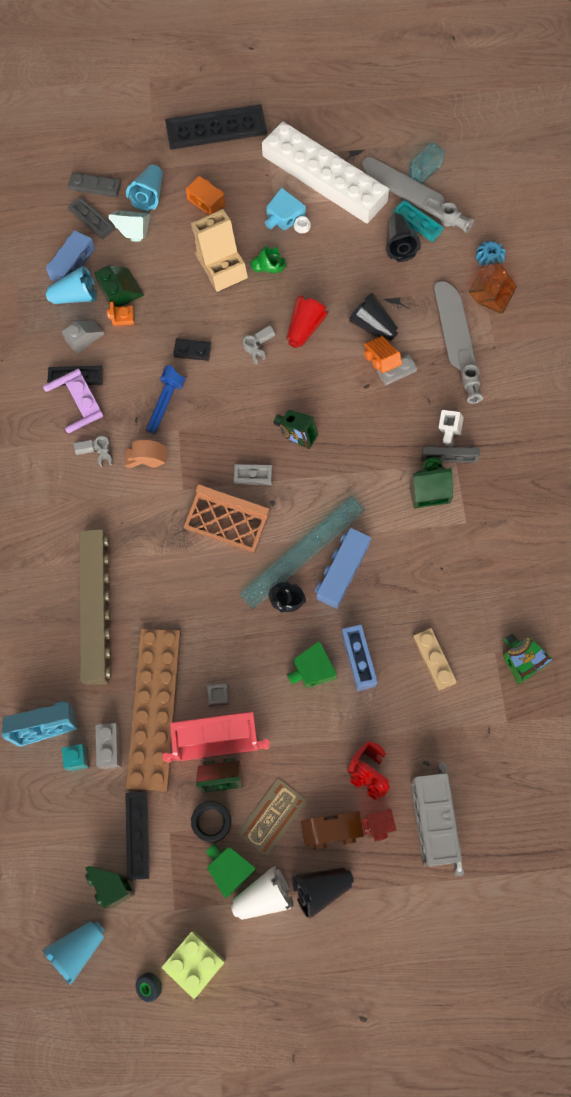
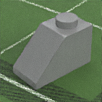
[62,321,105,354]

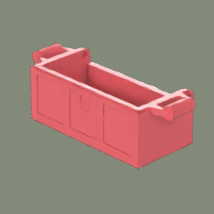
[162,711,270,763]

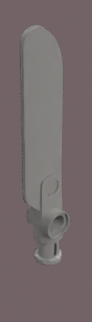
[362,157,474,233]
[434,281,483,404]

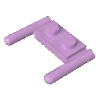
[43,369,104,433]

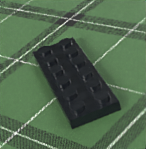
[165,104,267,150]

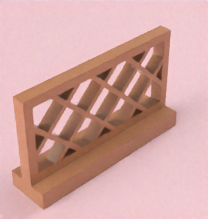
[183,484,271,553]

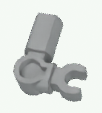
[243,325,275,365]
[74,436,113,467]

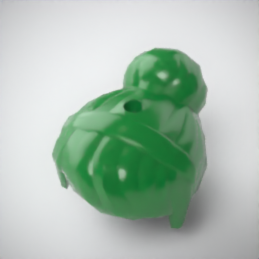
[250,246,287,274]

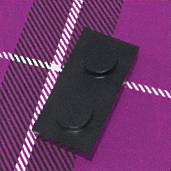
[173,338,212,361]

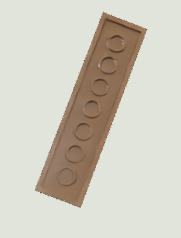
[126,629,181,792]

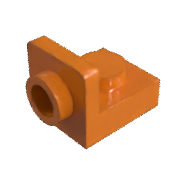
[107,302,134,326]

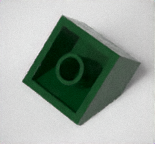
[94,265,144,307]

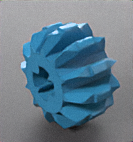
[476,240,506,270]

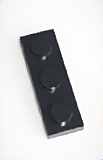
[47,365,103,386]

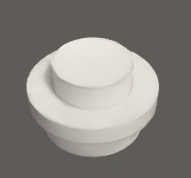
[294,216,311,233]

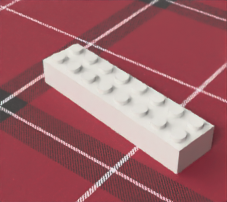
[262,122,389,224]

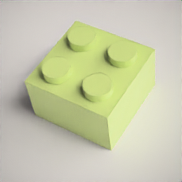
[161,931,226,999]

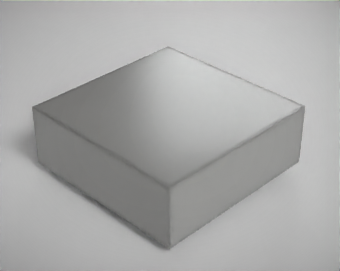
[207,683,229,706]

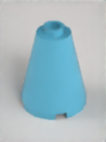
[126,165,163,212]
[46,266,97,304]
[42,921,104,985]

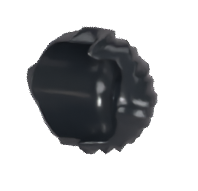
[268,581,306,613]

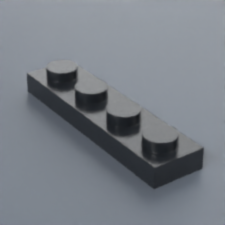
[125,792,150,881]

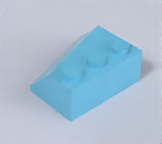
[2,701,78,747]

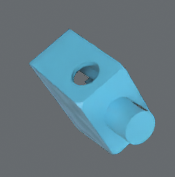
[265,188,306,230]

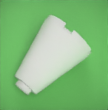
[231,866,294,920]

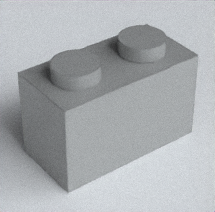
[96,723,121,769]

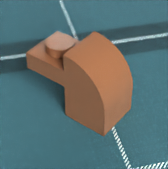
[124,440,167,468]

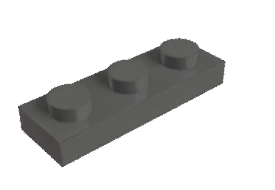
[68,172,121,197]
[421,445,480,463]

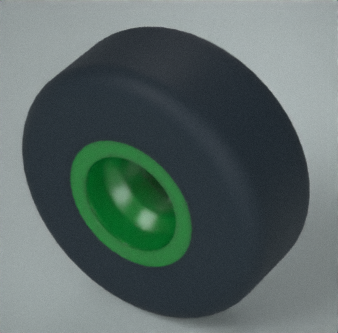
[136,973,162,1002]

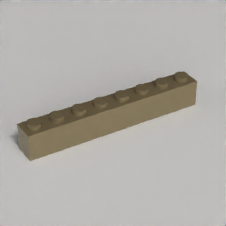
[80,529,111,686]

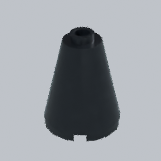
[386,214,421,262]
[349,293,398,341]
[292,867,354,918]

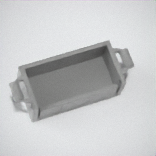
[410,762,464,877]

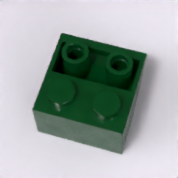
[410,467,453,509]
[85,866,135,908]

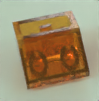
[469,262,517,314]

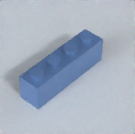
[315,528,371,609]

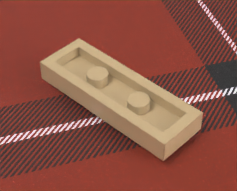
[413,628,457,691]

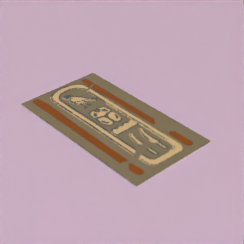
[238,778,308,856]

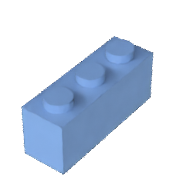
[46,230,95,282]
[341,625,377,692]

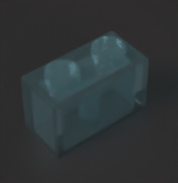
[408,142,445,184]

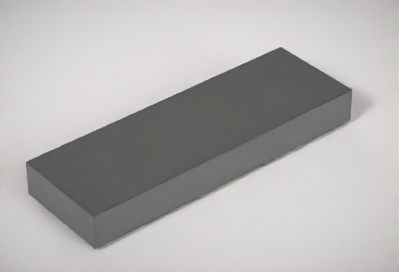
[68,197,115,240]

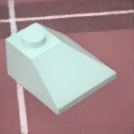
[109,210,150,242]

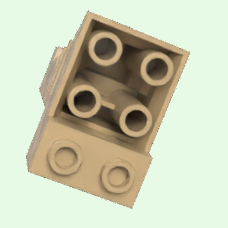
[191,209,248,292]

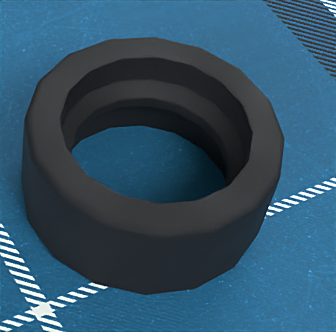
[191,801,231,843]

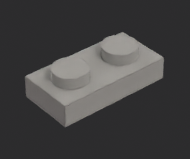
[377,354,417,386]
[234,464,272,485]

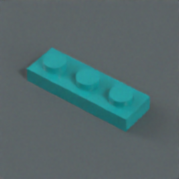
[393,200,444,243]

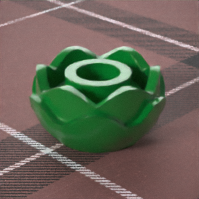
[421,457,443,471]

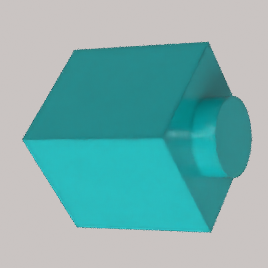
[62,744,89,771]

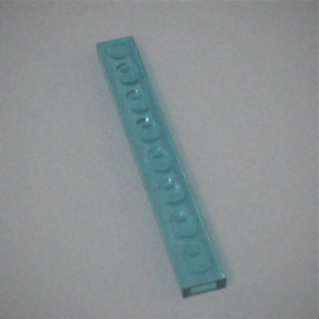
[239,496,365,610]

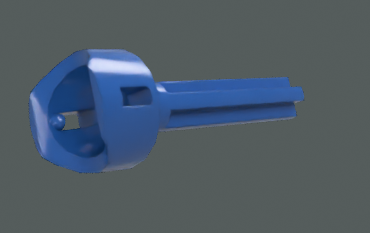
[146,365,187,434]

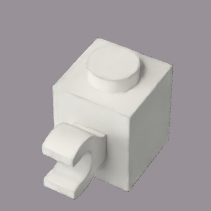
[439,410,464,446]

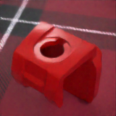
[347,741,390,800]

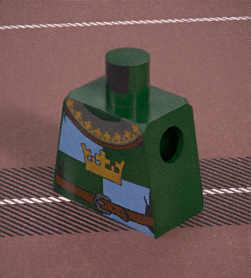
[274,410,318,449]

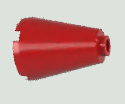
[286,295,329,348]

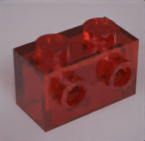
[361,809,397,842]

